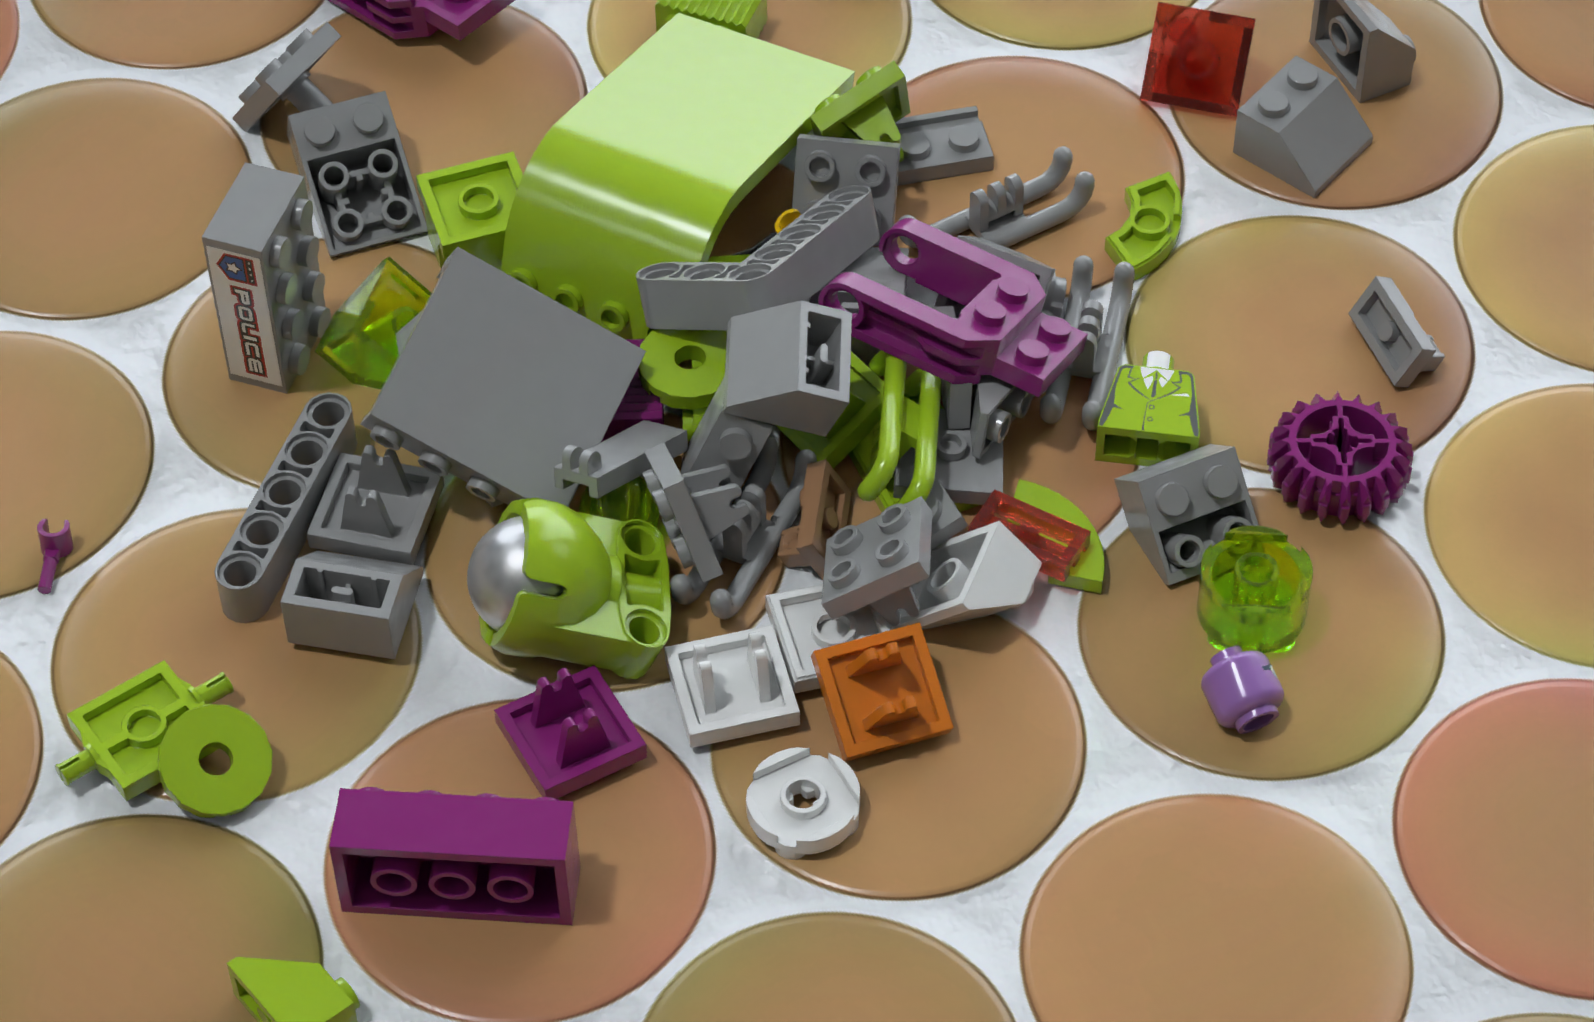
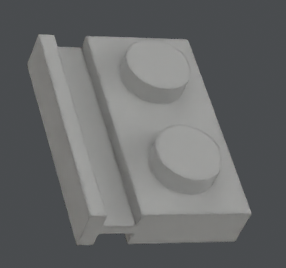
[896,106,994,186]

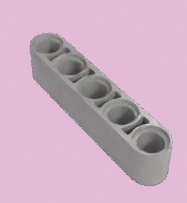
[214,392,357,623]

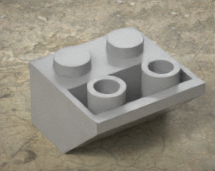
[723,300,852,437]
[1114,444,1265,585]
[280,550,423,659]

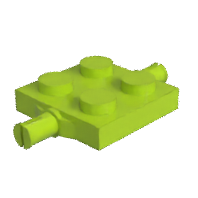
[55,660,234,802]

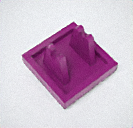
[494,665,647,799]

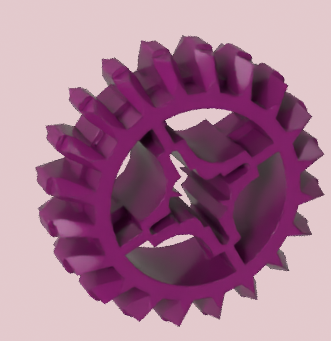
[1267,391,1414,526]

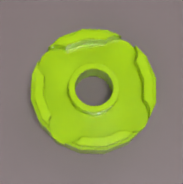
[638,329,727,410]
[157,704,272,818]

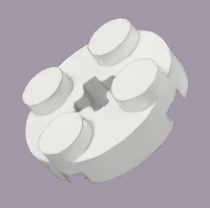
[746,747,860,860]

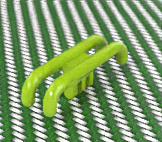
[857,350,942,504]

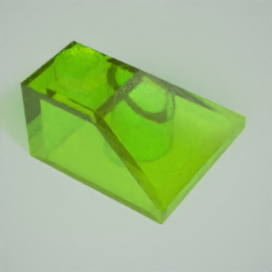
[315,257,431,390]

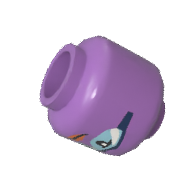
[1201,646,1284,734]

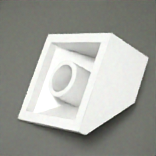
[890,521,1042,630]

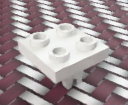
[664,624,800,748]

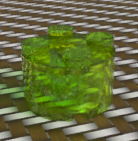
[1197,526,1313,653]

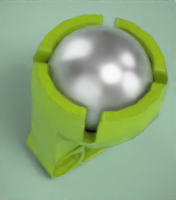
[467,497,671,679]

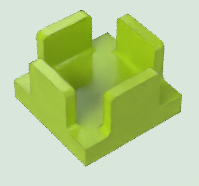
[416,151,523,270]

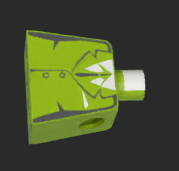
[1095,351,1200,466]

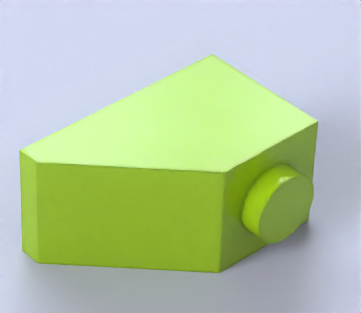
[227,957,360,1022]

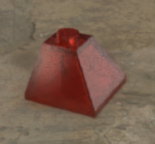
[1140,2,1256,117]

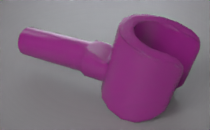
[37,519,73,594]

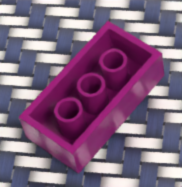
[329,787,581,925]

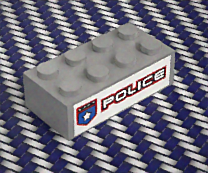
[202,162,331,394]

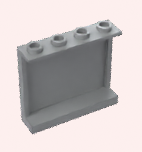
[360,247,646,507]

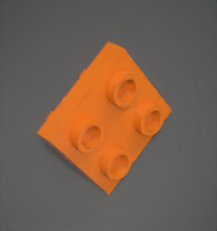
[811,622,954,762]

